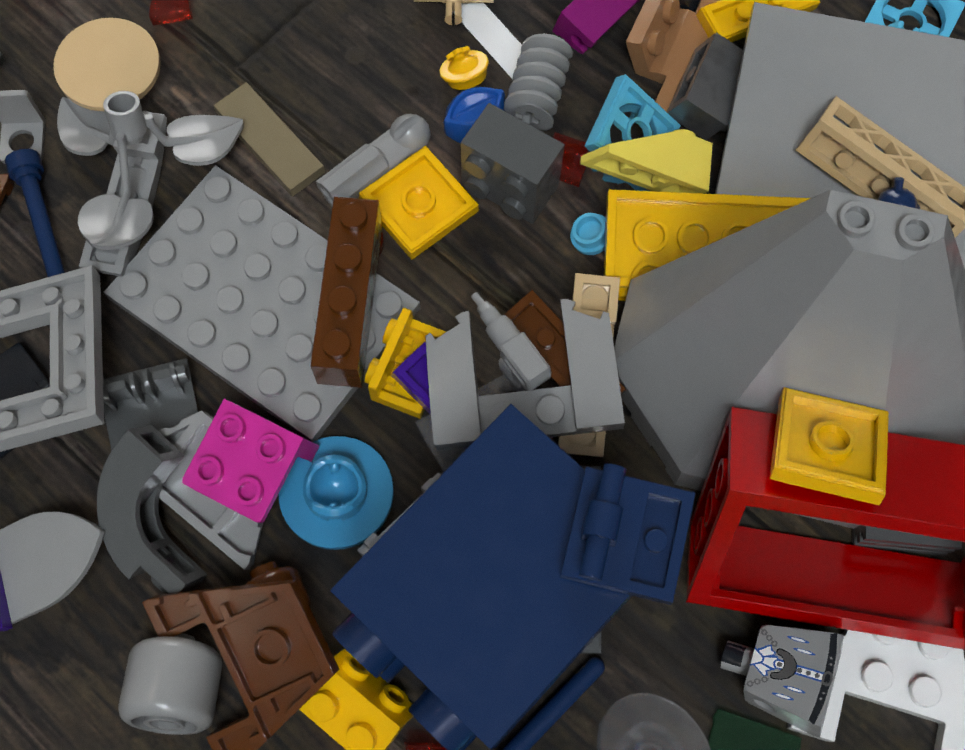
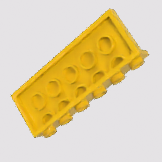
[604,189,811,301]

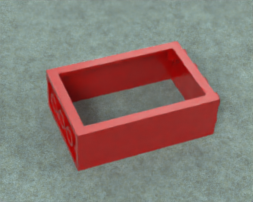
[686,407,965,650]

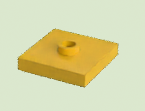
[358,145,479,260]
[770,387,889,506]

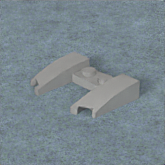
[426,299,625,451]

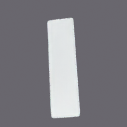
[453,2,522,79]

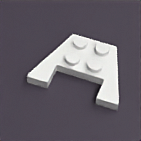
[786,629,965,750]

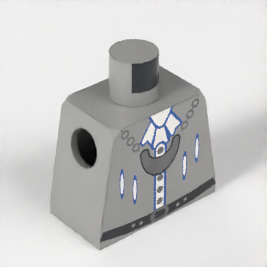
[721,625,844,738]

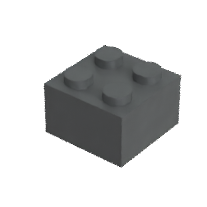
[461,103,565,224]

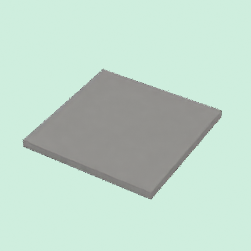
[715,2,965,253]

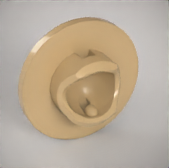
[54,18,161,111]

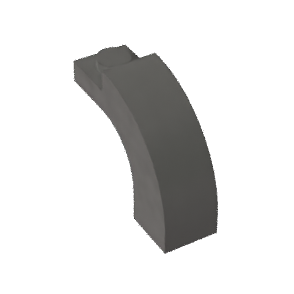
[97,425,207,594]

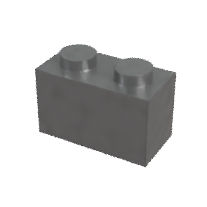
[667,32,743,140]

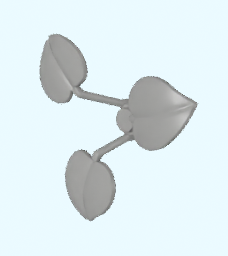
[57,91,244,250]

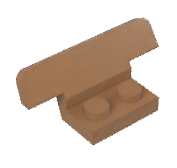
[626,0,720,112]

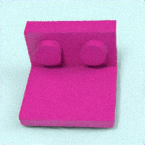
[182,399,320,523]

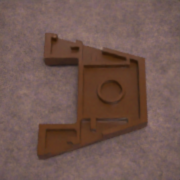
[142,579,339,750]

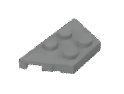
[159,410,263,570]

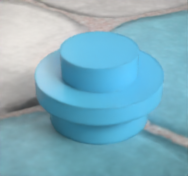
[570,213,606,255]

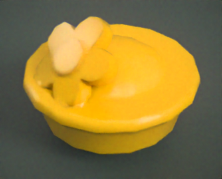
[439,46,489,90]

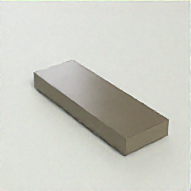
[213,82,325,197]

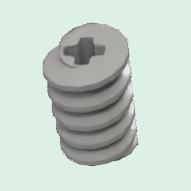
[504,33,573,131]

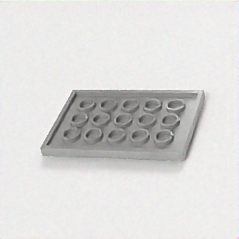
[104,165,420,442]

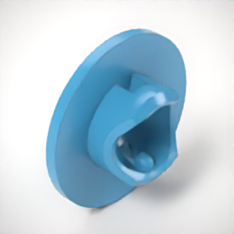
[279,436,394,550]

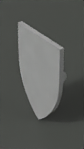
[0,512,105,625]

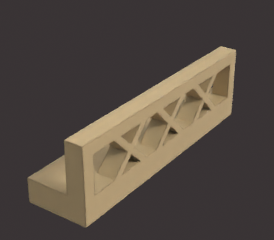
[796,96,965,238]

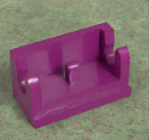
[552,0,640,54]

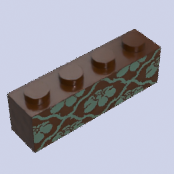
[311,197,382,388]

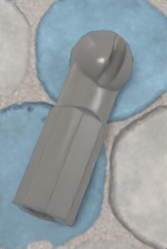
[316,114,431,207]

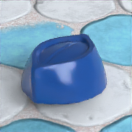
[443,87,505,144]

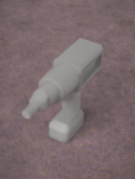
[471,292,552,392]

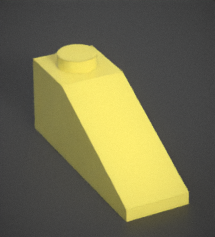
[580,129,713,194]

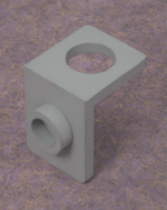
[0,90,46,164]

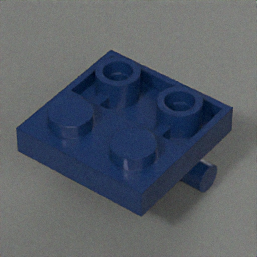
[560,464,695,605]

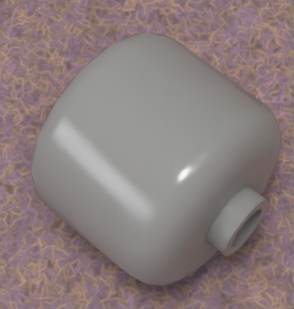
[118,633,222,735]

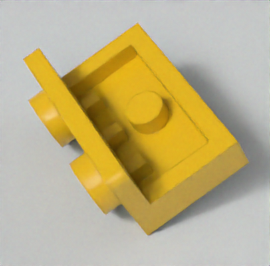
[365,307,446,419]
[299,649,413,750]

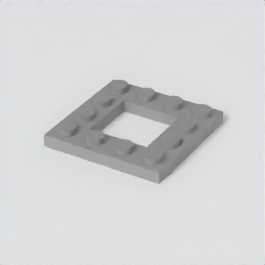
[0,265,104,452]

